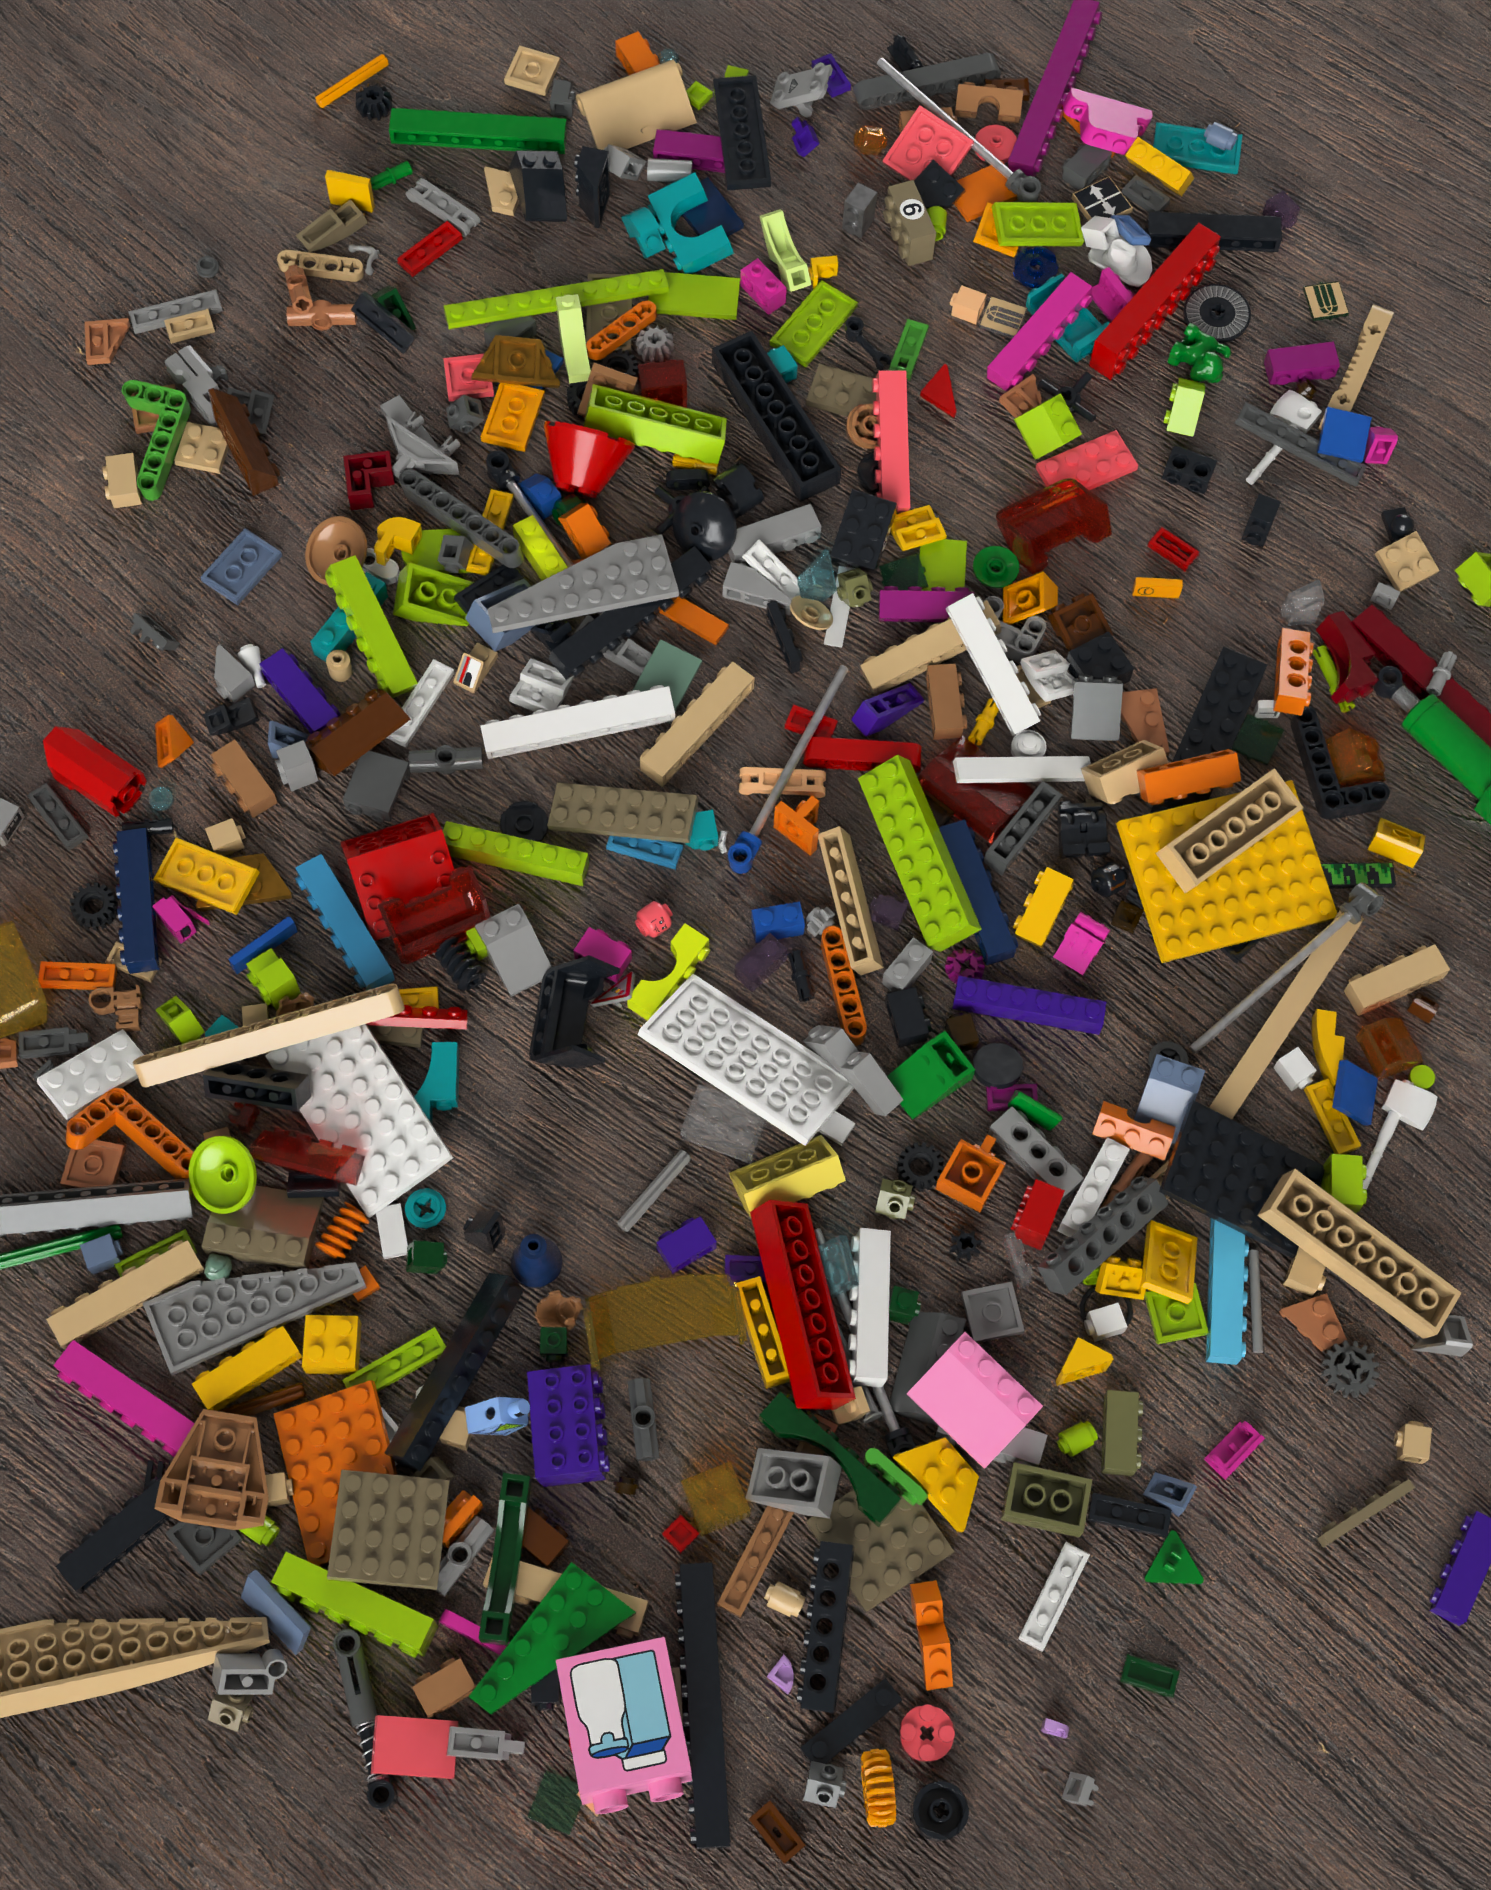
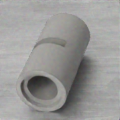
[647,158,692,182]

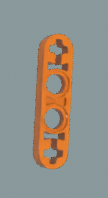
[586,301,657,360]

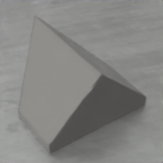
[1411,1315,1473,1357]

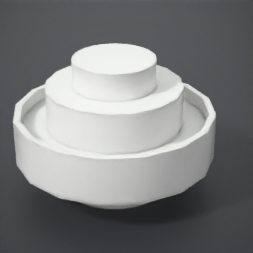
[1011,730,1047,757]

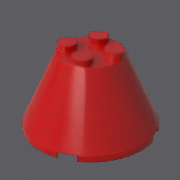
[544,421,635,499]

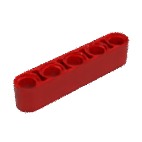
[803,737,922,773]

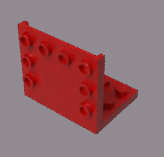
[340,813,467,941]

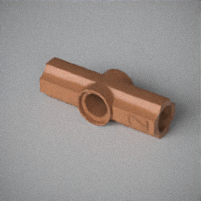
[284,264,313,314]
[287,300,357,331]

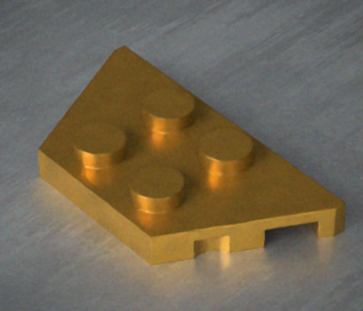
[471,335,560,388]
[196,853,292,912]

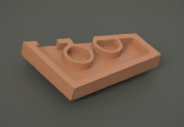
[1121,688,1170,756]

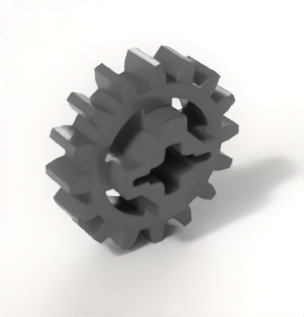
[1321,1340,1380,1398]

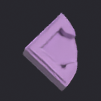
[767,1654,794,1694]
[1041,1718,1069,1739]

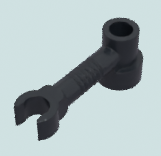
[845,316,891,371]

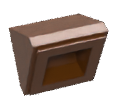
[1407,993,1440,1024]

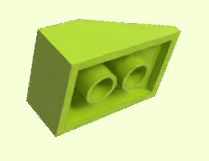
[393,562,475,626]

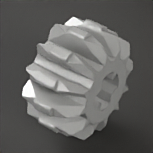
[636,324,674,365]

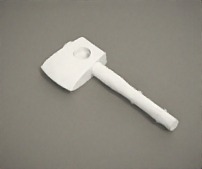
[1246,390,1322,485]
[1363,1079,1438,1190]

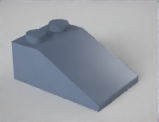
[465,579,535,652]
[1133,1054,1205,1145]

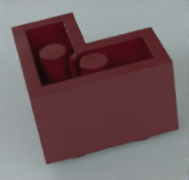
[343,450,395,510]

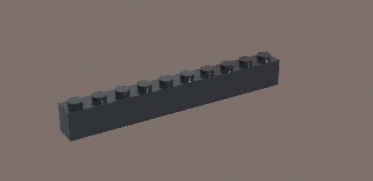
[675,1562,730,1850]

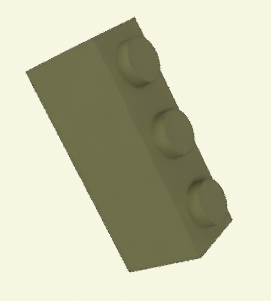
[1101,1390,1143,1476]

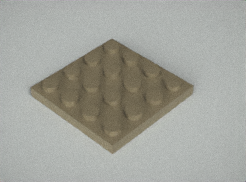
[327,1470,449,1590]
[805,1472,954,1613]

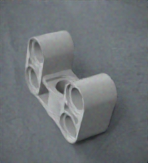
[983,596,1046,663]

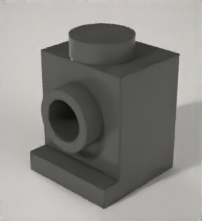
[550,80,575,117]
[437,535,474,573]

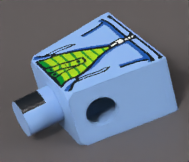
[465,1397,530,1436]

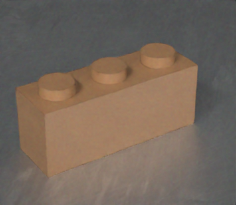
[925,663,967,740]
[210,740,277,818]

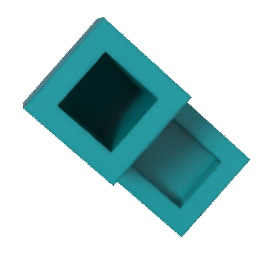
[621,207,666,258]

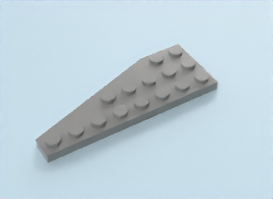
[487,534,679,633]
[143,1262,367,1376]

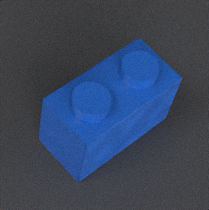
[751,901,805,943]

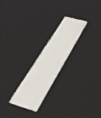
[824,566,856,648]

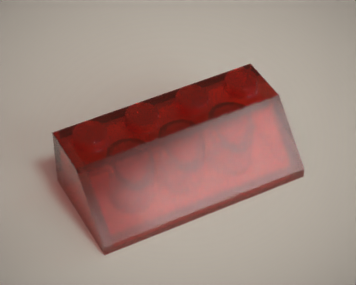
[248,1128,365,1186]

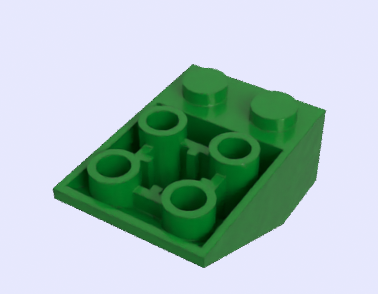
[887,1031,975,1120]

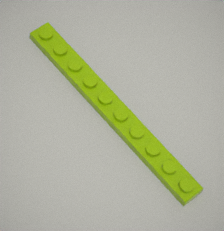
[444,269,669,329]

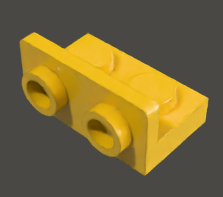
[1095,1255,1146,1300]

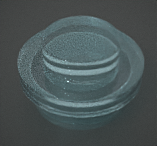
[148,787,173,811]

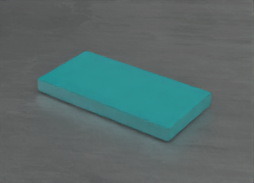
[1153,122,1243,174]

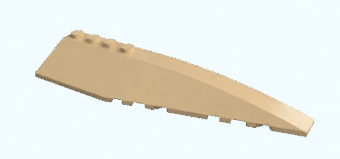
[0,1617,270,1718]

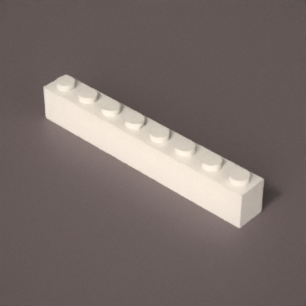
[480,685,675,759]

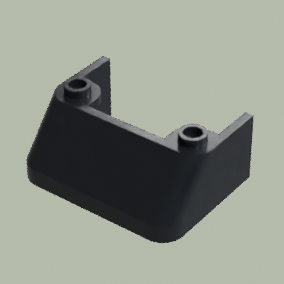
[529,955,620,1069]

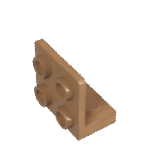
[577,363,637,417]

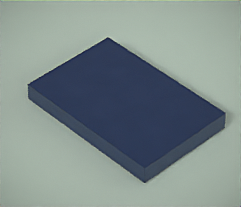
[682,177,744,237]

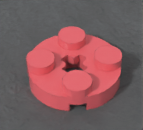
[899,1704,955,1762]

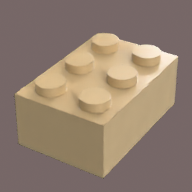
[1081,740,1168,804]

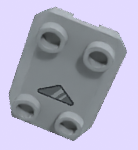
[770,62,833,117]

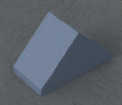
[268,720,309,759]
[1143,1472,1197,1517]

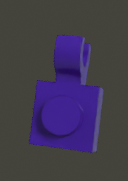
[791,116,820,157]

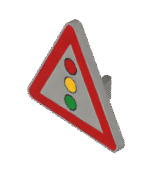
[590,972,635,1007]

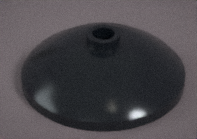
[672,491,737,561]

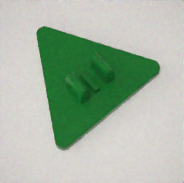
[1144,1530,1204,1584]

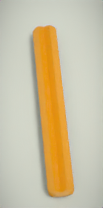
[315,54,389,108]

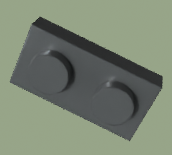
[1122,175,1171,212]

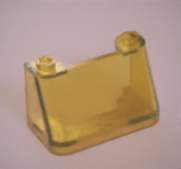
[0,921,47,1038]

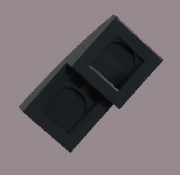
[203,697,260,736]

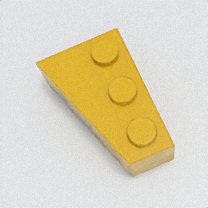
[1013,867,1074,948]

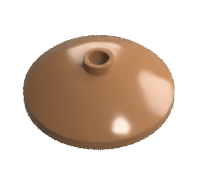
[305,516,367,586]

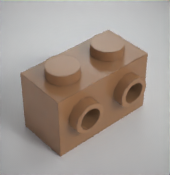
[412,1658,476,1719]

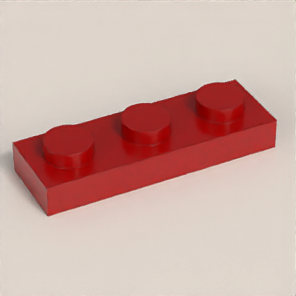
[397,221,463,277]

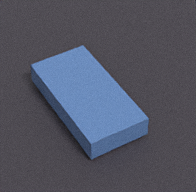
[1111,215,1151,245]

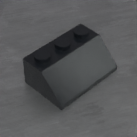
[574,146,610,229]

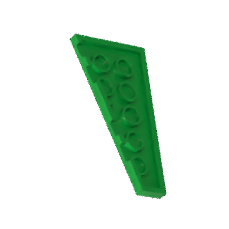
[469,1562,636,1714]

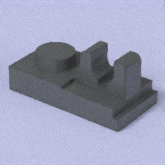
[130,613,180,651]

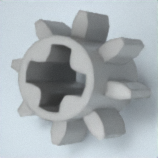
[806,907,836,937]

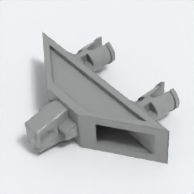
[385,411,461,478]

